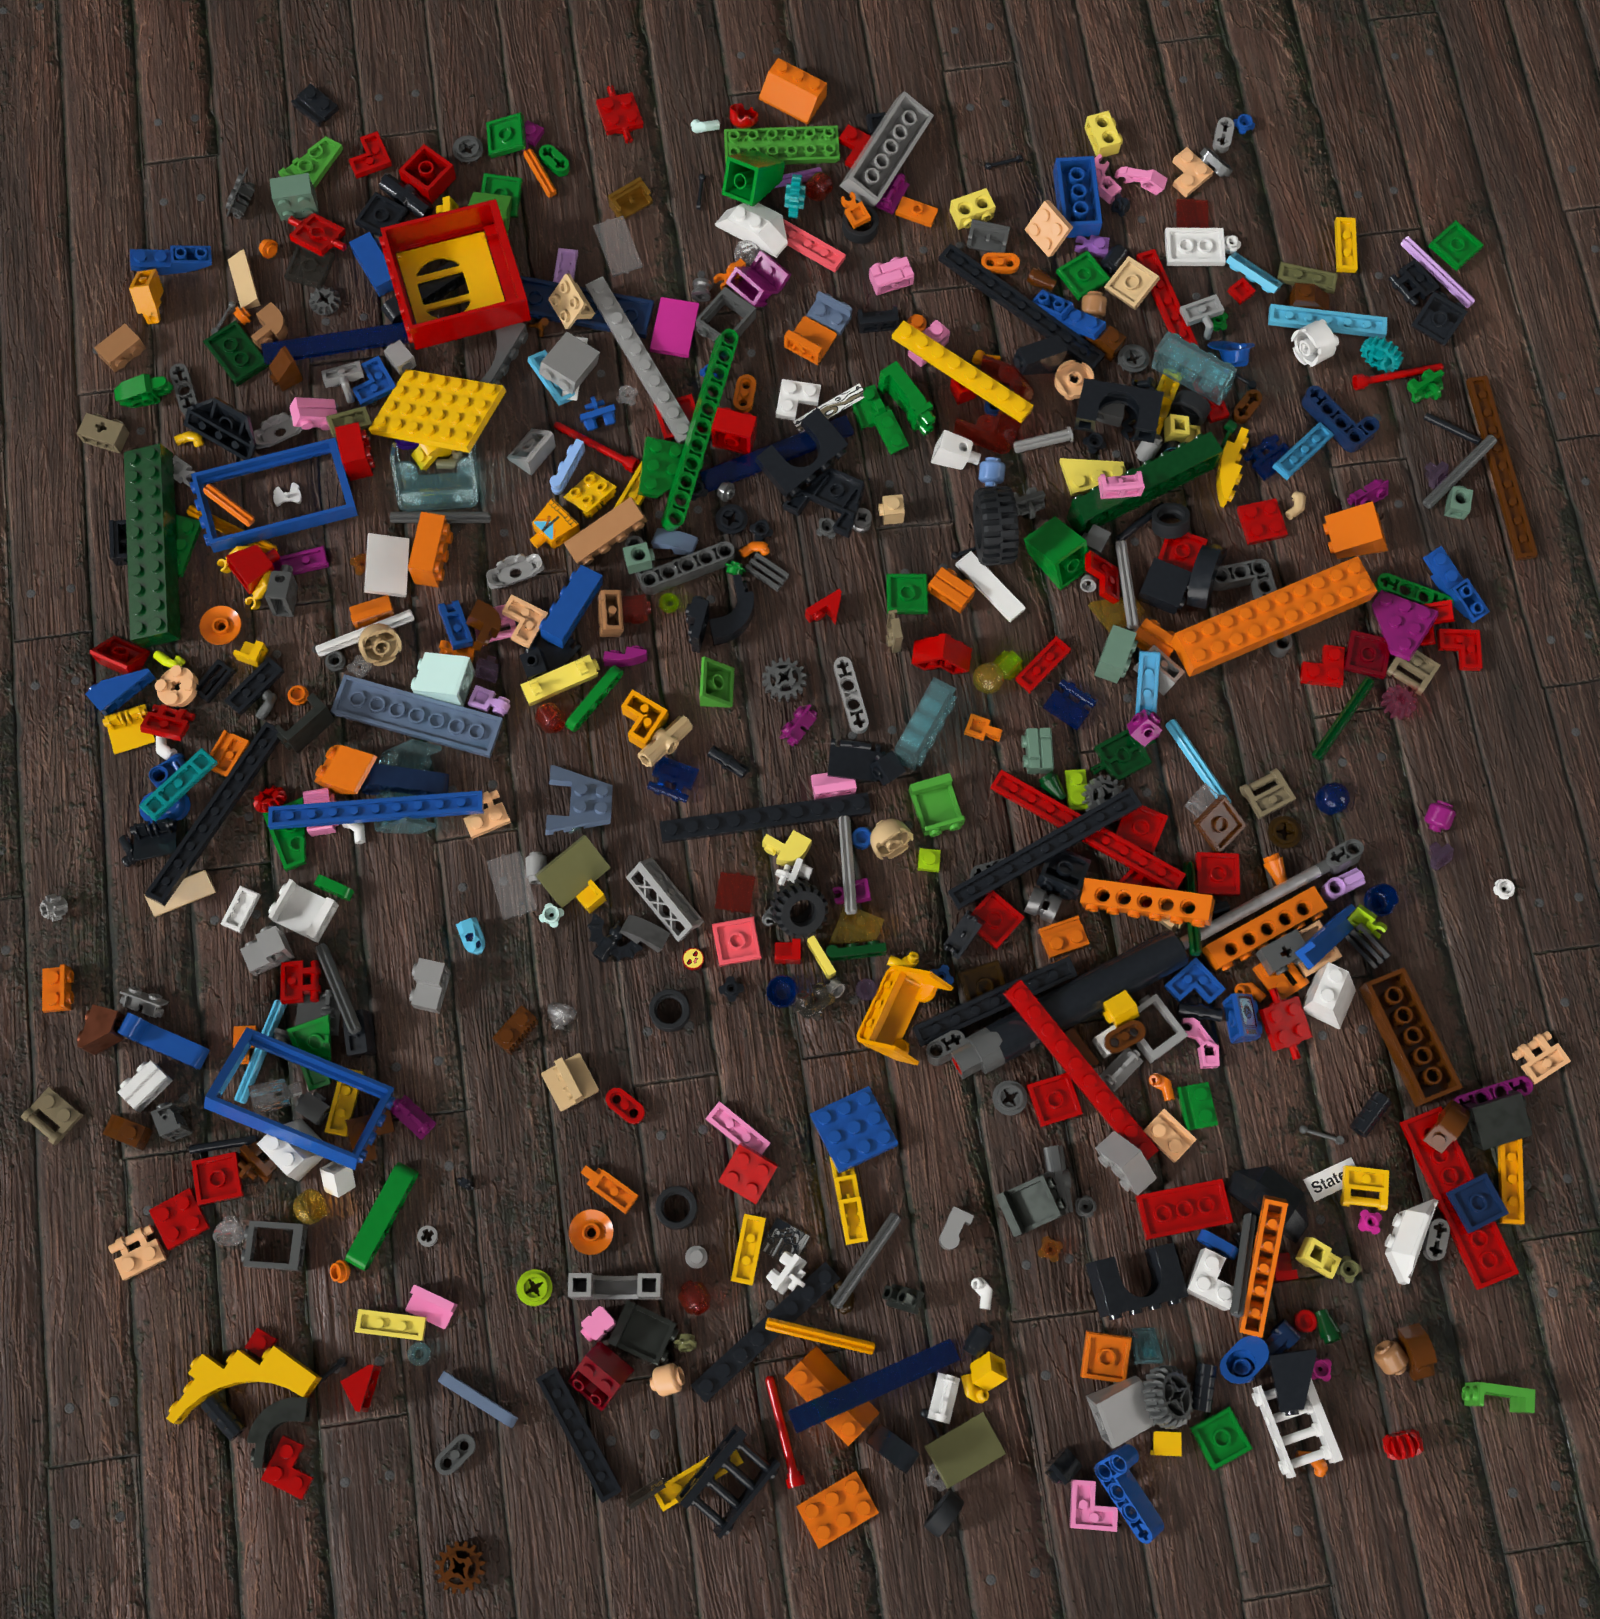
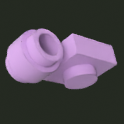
[468,685,510,717]

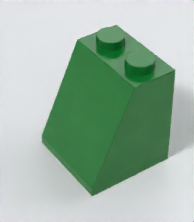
[722,150,785,207]
[1024,517,1088,590]

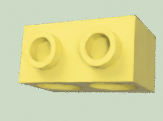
[1084,111,1123,158]
[950,188,996,230]

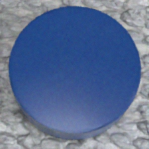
[852,827,871,849]

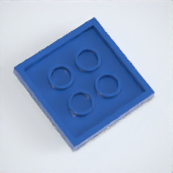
[810,1086,899,1174]

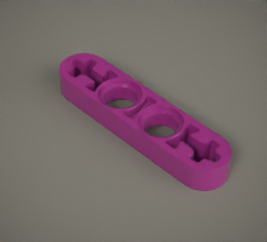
[1453,1076,1533,1104]

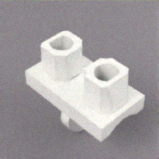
[775,857,813,886]
[766,1251,807,1295]

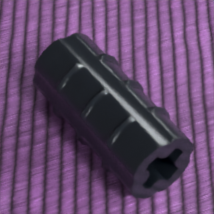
[1350,1091,1392,1138]
[1192,1363,1217,1413]
[200,1393,246,1441]

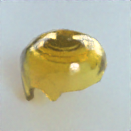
[973,662,1004,695]
[293,1188,327,1225]

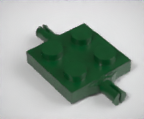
[1090,729,1156,782]

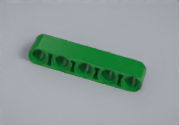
[345,1162,419,1271]

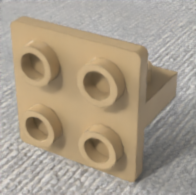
[549,273,595,329]
[541,1053,599,1111]

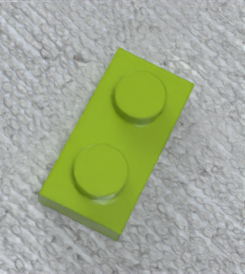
[1064,769,1088,812]

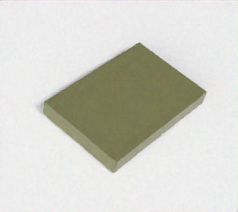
[535,835,611,909]
[924,1412,1006,1489]

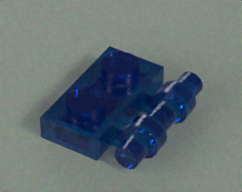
[1243,434,1290,481]
[1043,679,1097,730]
[647,756,699,803]

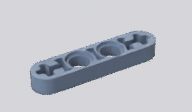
[438,1371,518,1428]

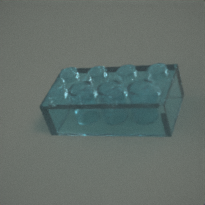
[1151,331,1237,406]
[894,677,957,771]

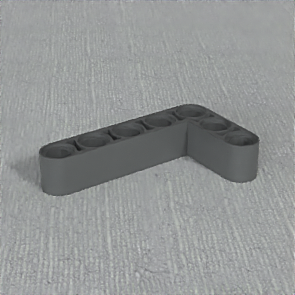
[625,535,735,595]
[1213,559,1293,658]

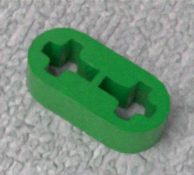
[539,144,570,177]
[314,875,355,901]

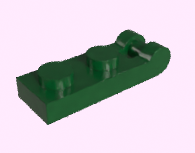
[826,940,887,962]

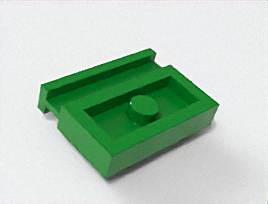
[851,384,880,430]
[1176,1082,1218,1131]

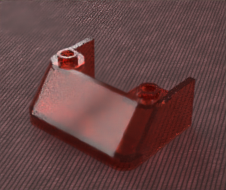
[953,355,1034,454]

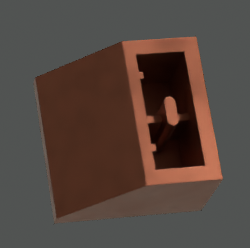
[77,1004,125,1055]

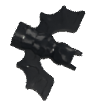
[587,913,643,963]

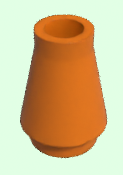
[1263,852,1288,885]

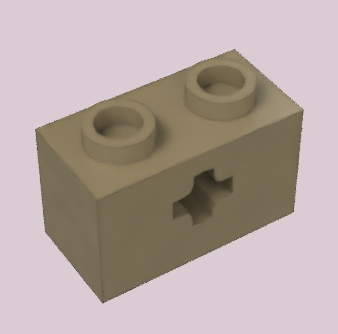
[77,413,129,454]

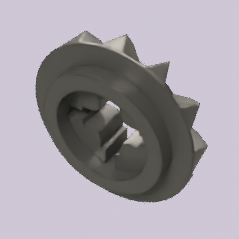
[453,135,484,164]
[309,285,341,315]
[1117,344,1149,374]
[992,1080,1027,1116]

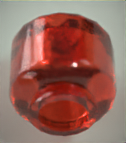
[805,172,833,201]
[535,703,566,733]
[678,1280,711,1316]

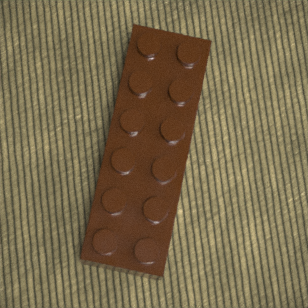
[1359,967,1463,1107]

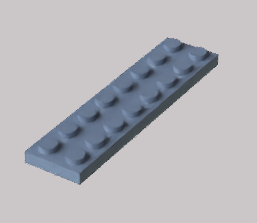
[330,674,503,758]

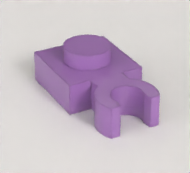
[1074,235,1110,258]

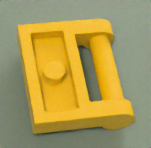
[1340,1165,1389,1211]

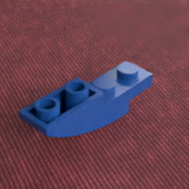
[130,245,212,275]
[1032,289,1107,340]
[1423,546,1490,623]

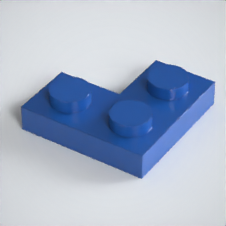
[352,356,396,407]
[1164,958,1226,1004]

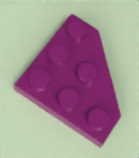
[1372,590,1438,662]

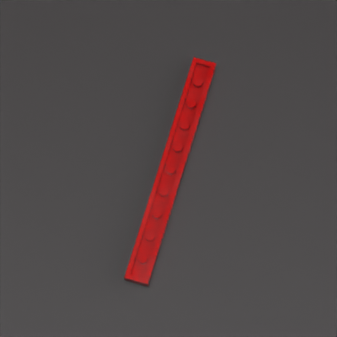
[1136,249,1230,424]
[990,770,1186,890]
[1003,980,1159,1160]

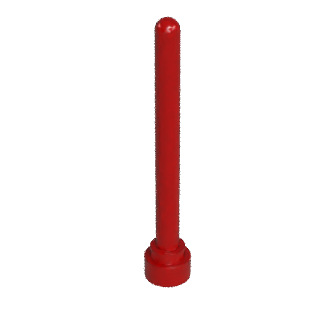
[1352,363,1444,391]
[554,422,640,474]
[765,1376,806,1489]

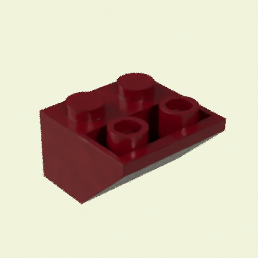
[568,1340,634,1411]

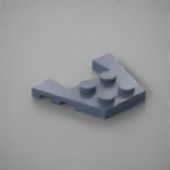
[545,765,613,835]

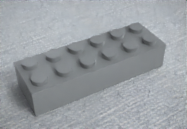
[840,91,934,207]

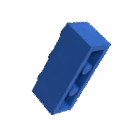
[349,232,394,297]

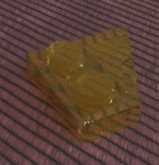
[1088,597,1145,633]
[830,905,885,944]

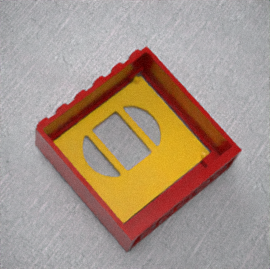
[379,199,531,350]

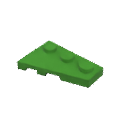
[278,136,343,189]

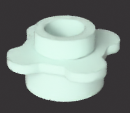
[539,903,564,928]

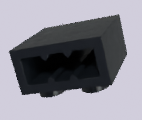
[1137,557,1192,615]

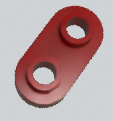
[605,1088,645,1124]

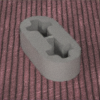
[1213,117,1234,153]
[1423,1218,1450,1261]

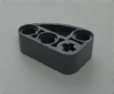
[866,1423,920,1474]

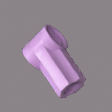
[1321,867,1365,901]

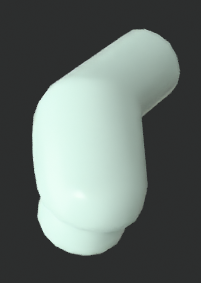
[691,119,720,134]

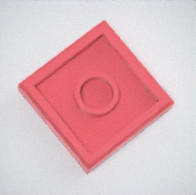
[712,916,762,967]

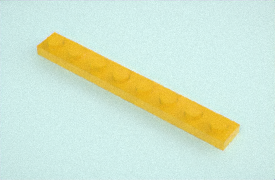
[892,320,1034,423]

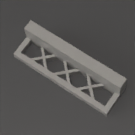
[626,857,704,942]

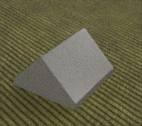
[507,428,556,476]

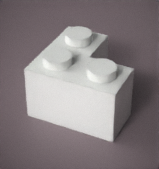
[1186,1248,1234,1311]

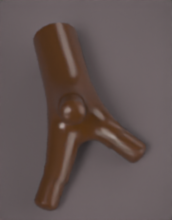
[528,318,549,337]

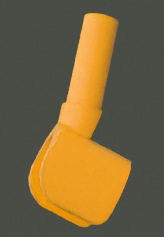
[972,350,1000,365]

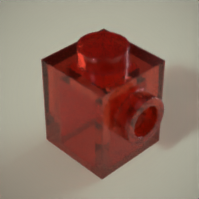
[622,594,651,624]

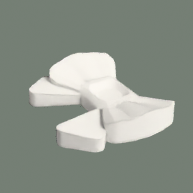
[273,482,302,507]

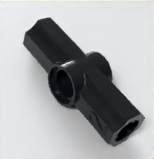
[379,174,434,218]

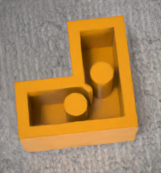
[621,689,669,749]

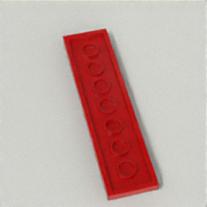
[1399,1106,1519,1290]

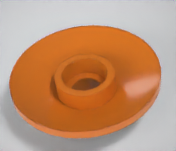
[199,606,241,645]
[569,1209,614,1255]

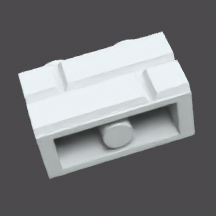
[118,1060,173,1113]

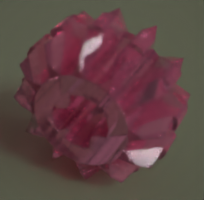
[1380,684,1418,720]

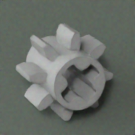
[40,894,68,922]

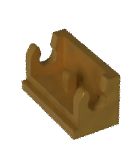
[608,177,653,221]

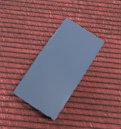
[651,528,699,555]

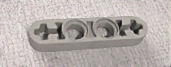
[834,657,869,734]

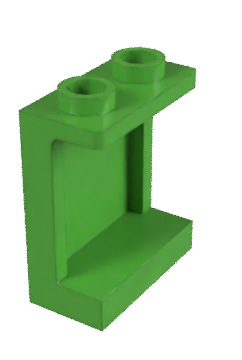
[909,773,966,837]
[1462,1382,1535,1413]

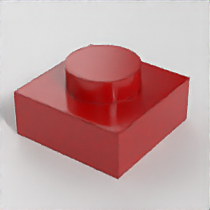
[1227,277,1256,305]
[244,1327,278,1358]

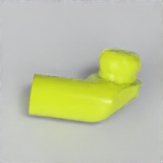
[153,650,185,668]

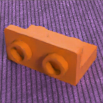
[42,964,74,1013]

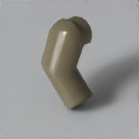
[436,450,464,469]

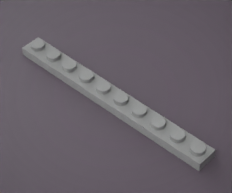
[585,276,690,444]

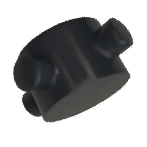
[456,1177,474,1191]

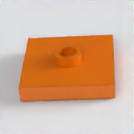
[1080,1330,1132,1383]

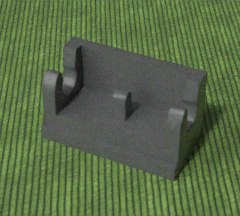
[966,219,1010,253]

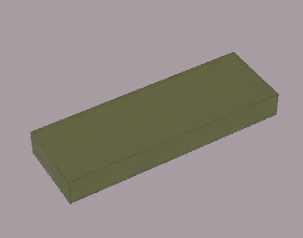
[1277,262,1338,294]

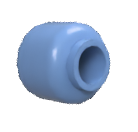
[979,457,1005,487]

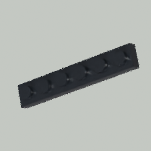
[536,1367,623,1503]

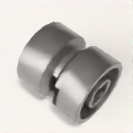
[1024,886,1063,923]

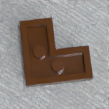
[345,1110,394,1162]

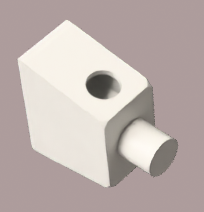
[931,430,981,470]

